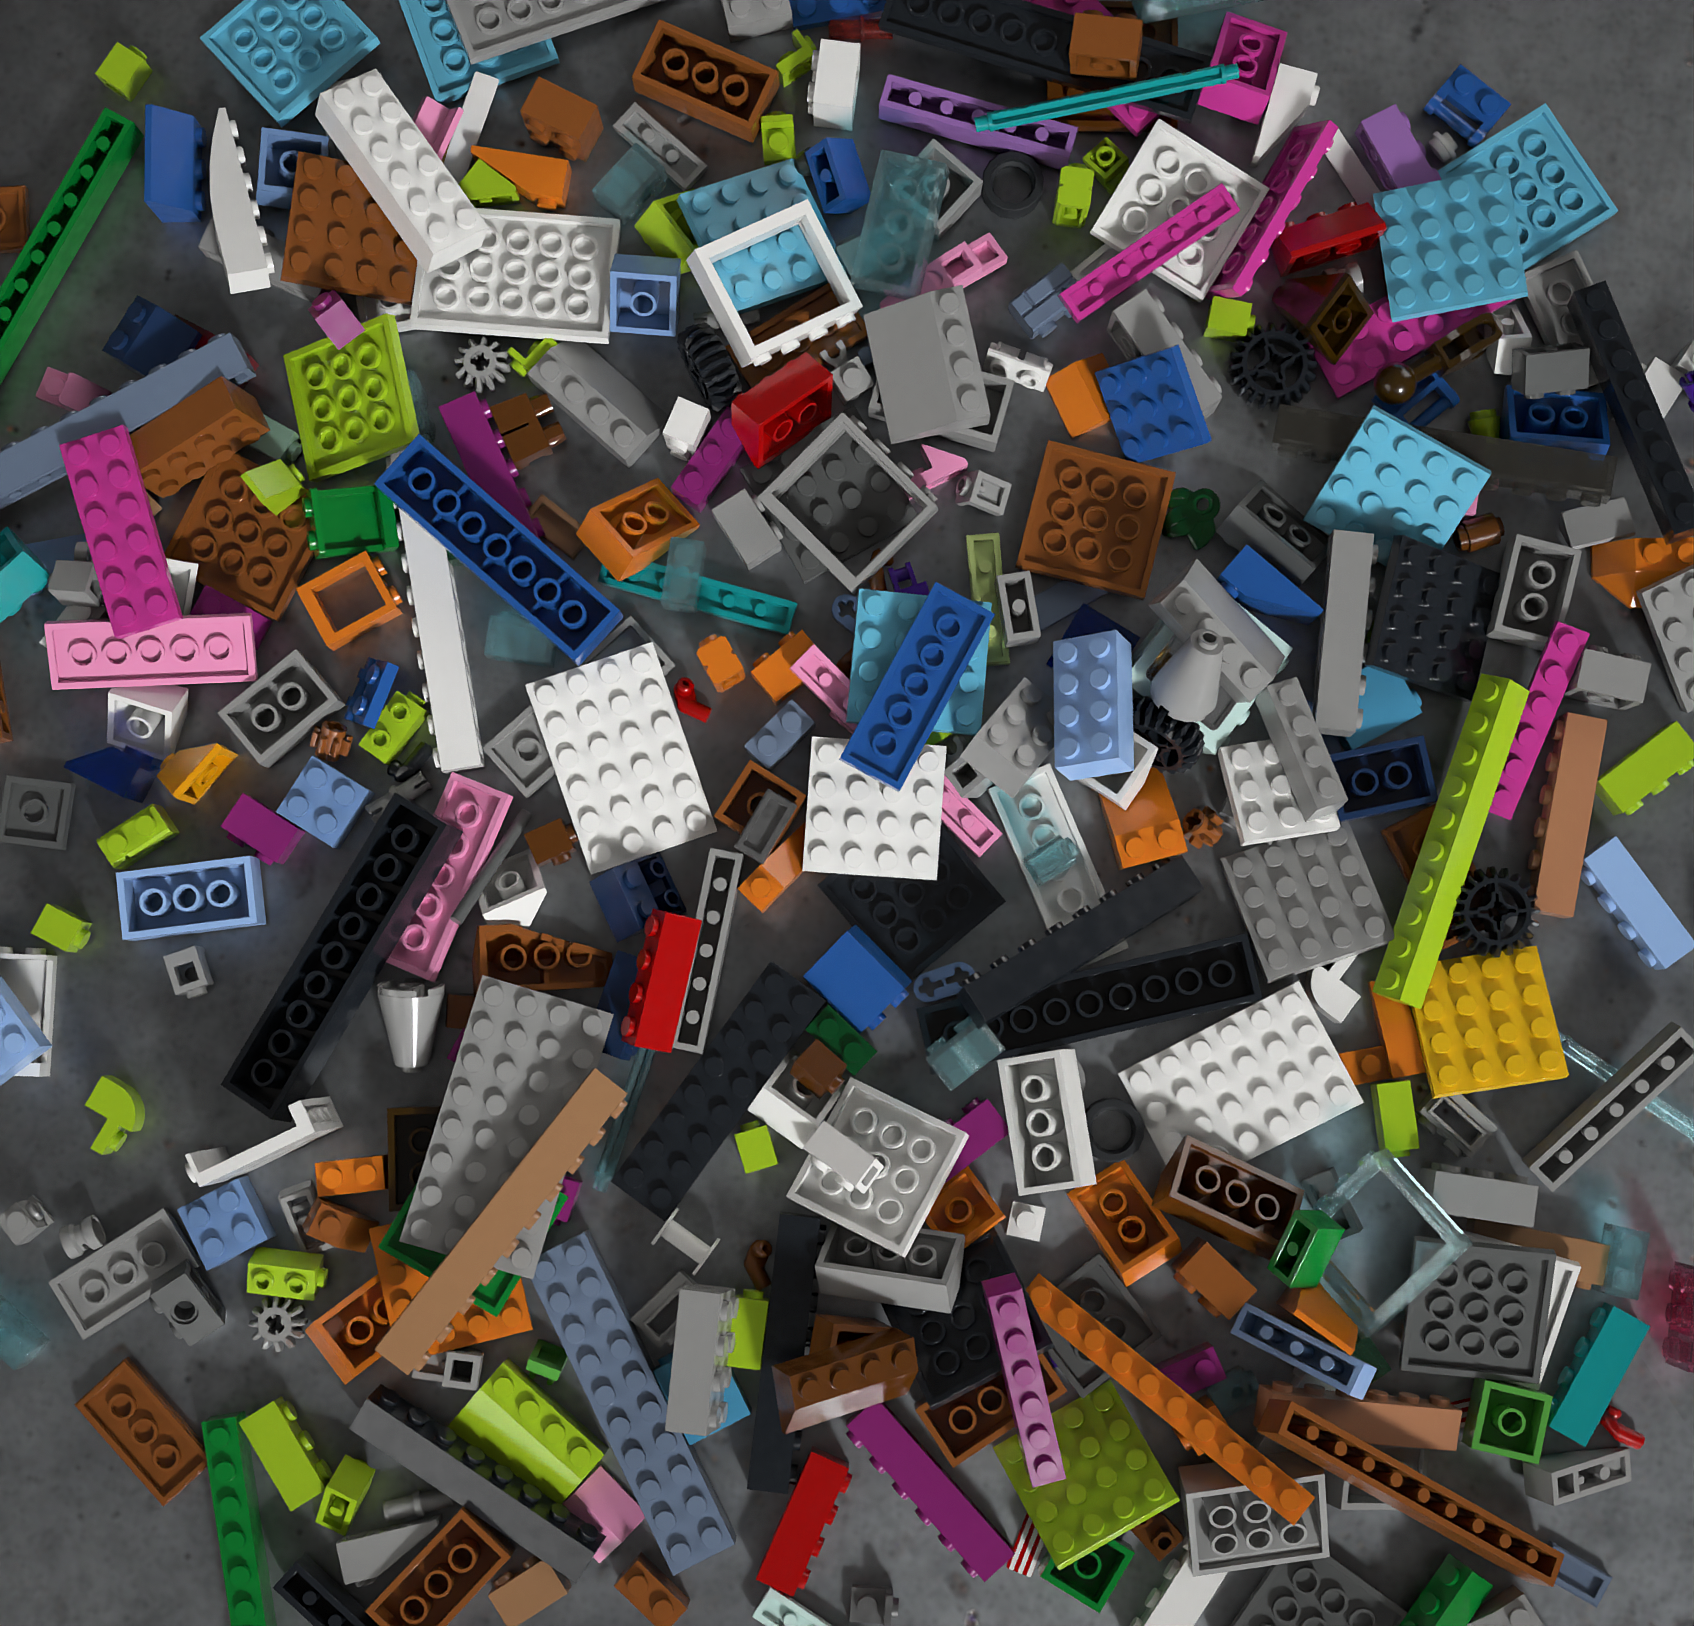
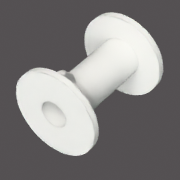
[651,1208,721,1276]

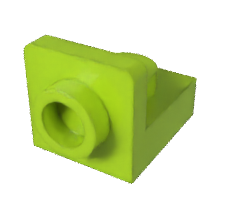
[775,29,817,87]
[760,111,796,166]
[507,338,558,377]

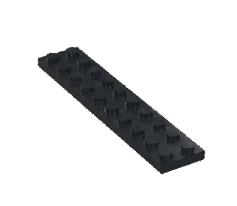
[878,0,1213,124]

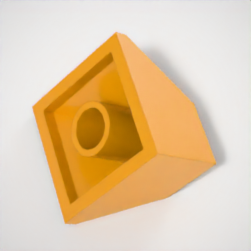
[157,743,238,805]

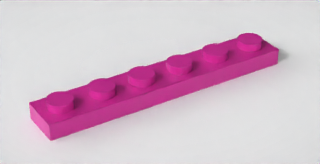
[1058,183,1240,324]
[1489,621,1590,820]

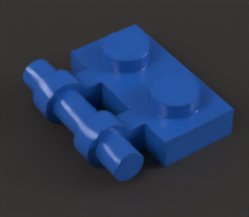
[344,657,399,729]

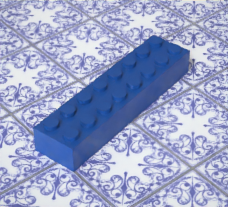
[374,434,623,666]

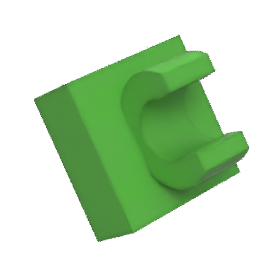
[526,1339,568,1385]

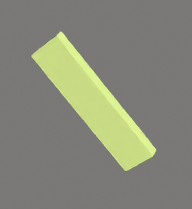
[966,533,1010,666]

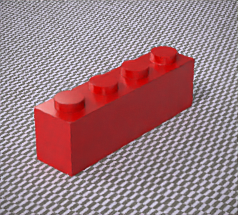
[621,908,702,1053]
[756,1446,853,1596]

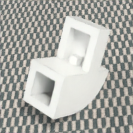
[1305,954,1361,1023]

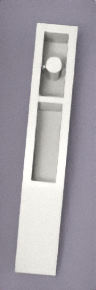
[210,107,275,294]

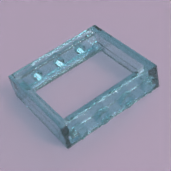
[1312,1148,1473,1338]

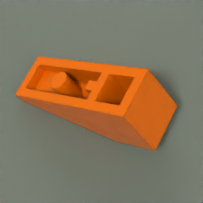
[470,145,572,211]
[737,821,806,914]

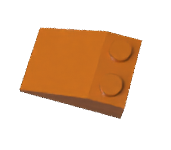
[576,478,700,582]
[1097,767,1188,871]
[1066,1160,1183,1287]
[305,1274,390,1385]
[1276,1277,1361,1356]

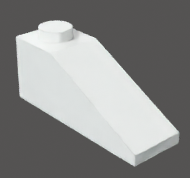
[1250,63,1320,168]

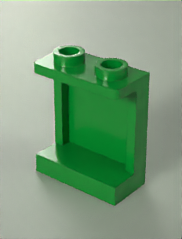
[302,485,399,559]

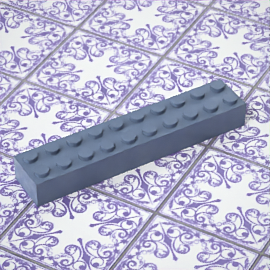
[531,1229,737,1576]

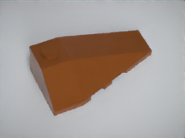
[472,924,613,995]

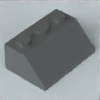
[1216,480,1329,588]

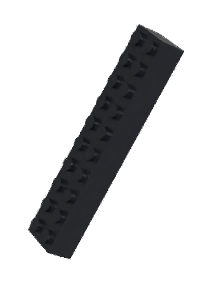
[221,793,463,1123]
[915,933,1263,1075]

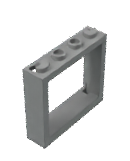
[757,412,939,595]

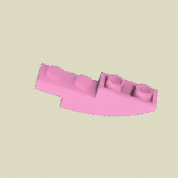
[879,232,1008,308]

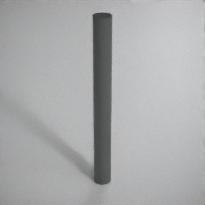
[450,809,532,925]

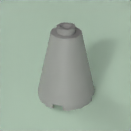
[1150,629,1224,722]
[377,978,445,1073]

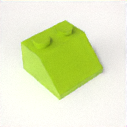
[634,189,699,275]

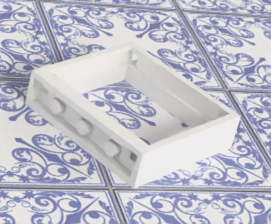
[686,199,863,368]

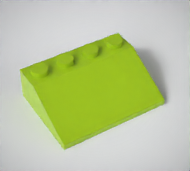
[447,1357,609,1504]

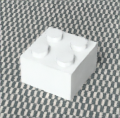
[807,39,860,131]

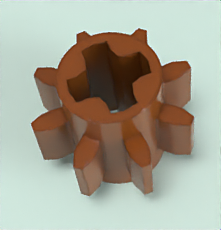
[309,721,353,762]
[1183,806,1224,849]

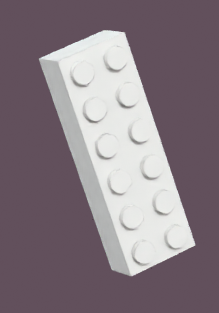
[315,68,488,273]

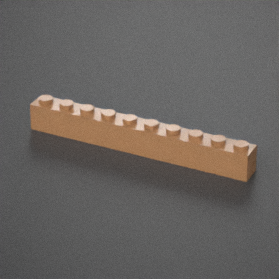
[374,1068,628,1375]

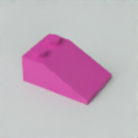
[1198,11,1288,125]

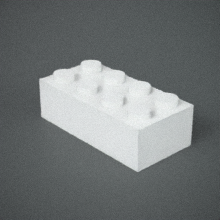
[997,1049,1097,1196]

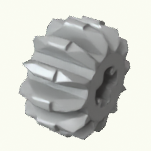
[454,337,511,394]
[248,1296,308,1352]

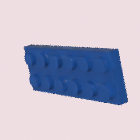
[839,582,995,792]

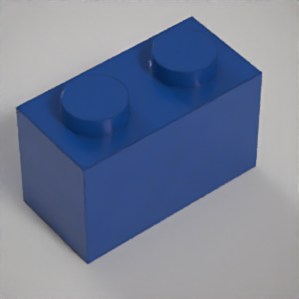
[805,137,873,214]

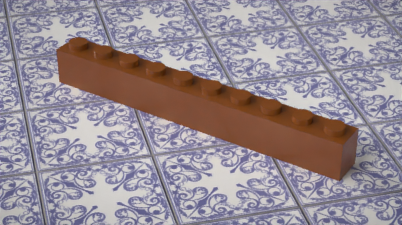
[1257,1399,1565,1587]

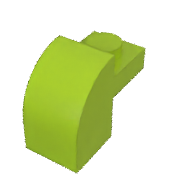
[85,1075,145,1155]

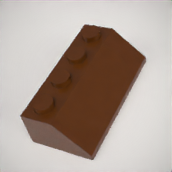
[1151,1135,1305,1260]
[772,1327,918,1434]

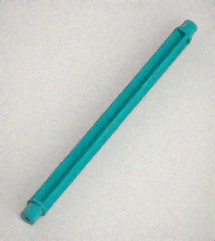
[974,63,1239,132]

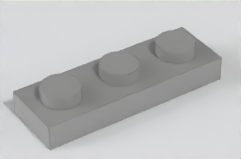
[613,102,708,191]

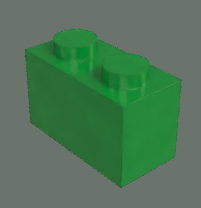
[1267,1210,1345,1288]

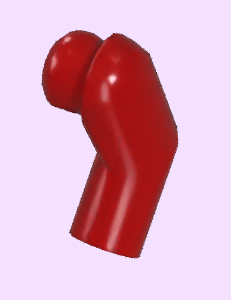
[673,677,712,723]
[1599,1404,1645,1450]

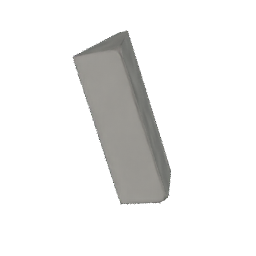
[1559,497,1636,549]

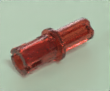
[828,16,893,42]

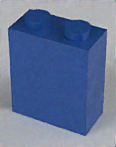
[803,924,913,1034]

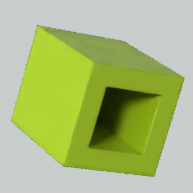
[95,42,153,102]
[1203,296,1256,343]
[31,903,92,953]
[734,1120,779,1174]

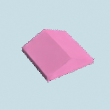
[562,1465,645,1563]

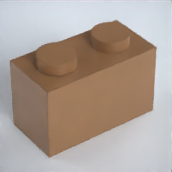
[488,1554,571,1626]

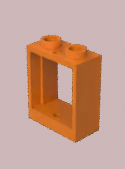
[296,550,403,651]

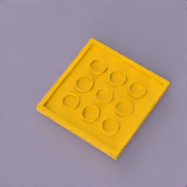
[1411,945,1569,1099]

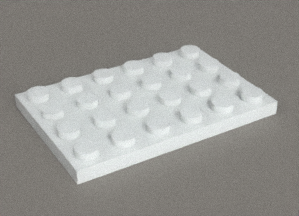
[410,208,621,344]
[525,642,717,875]
[1118,980,1364,1165]

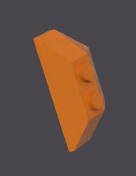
[1590,537,1694,609]

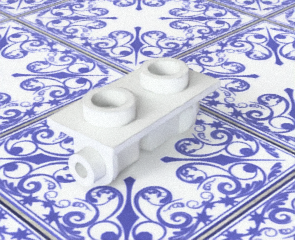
[982,341,1053,392]

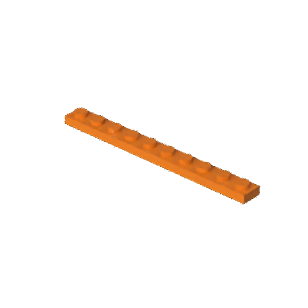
[1026,1273,1315,1526]

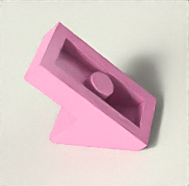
[35,367,112,412]
[904,444,968,500]

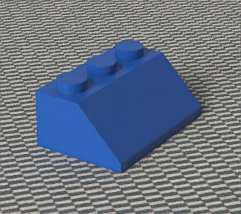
[144,104,207,223]
[1499,385,1611,470]

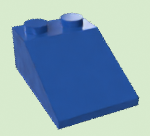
[1216,544,1324,626]

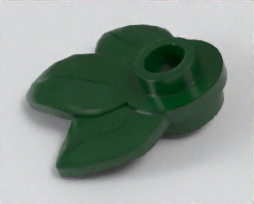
[1162,487,1221,550]

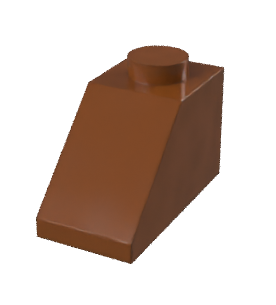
[302,1195,380,1253]

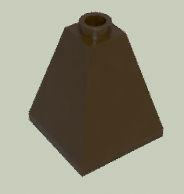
[1272,273,1374,365]

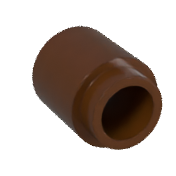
[1452,512,1505,553]

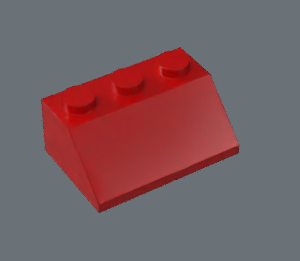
[1270,202,1387,278]
[731,352,833,469]

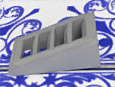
[278,1179,334,1253]

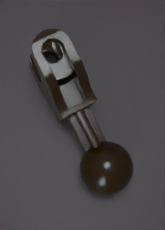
[1373,312,1503,405]

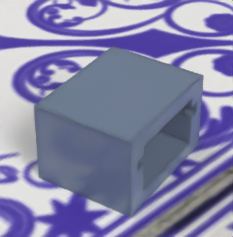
[857,346,874,370]

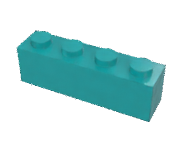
[1547,1302,1650,1447]

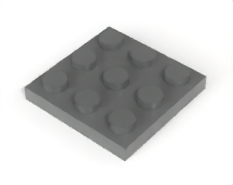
[1042,1253,1163,1399]

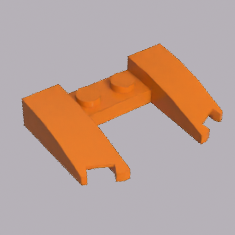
[1338,981,1426,1085]

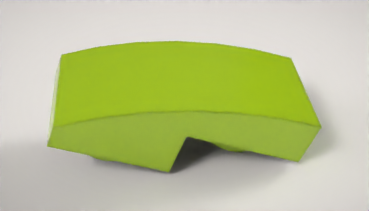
[1082,137,1130,196]

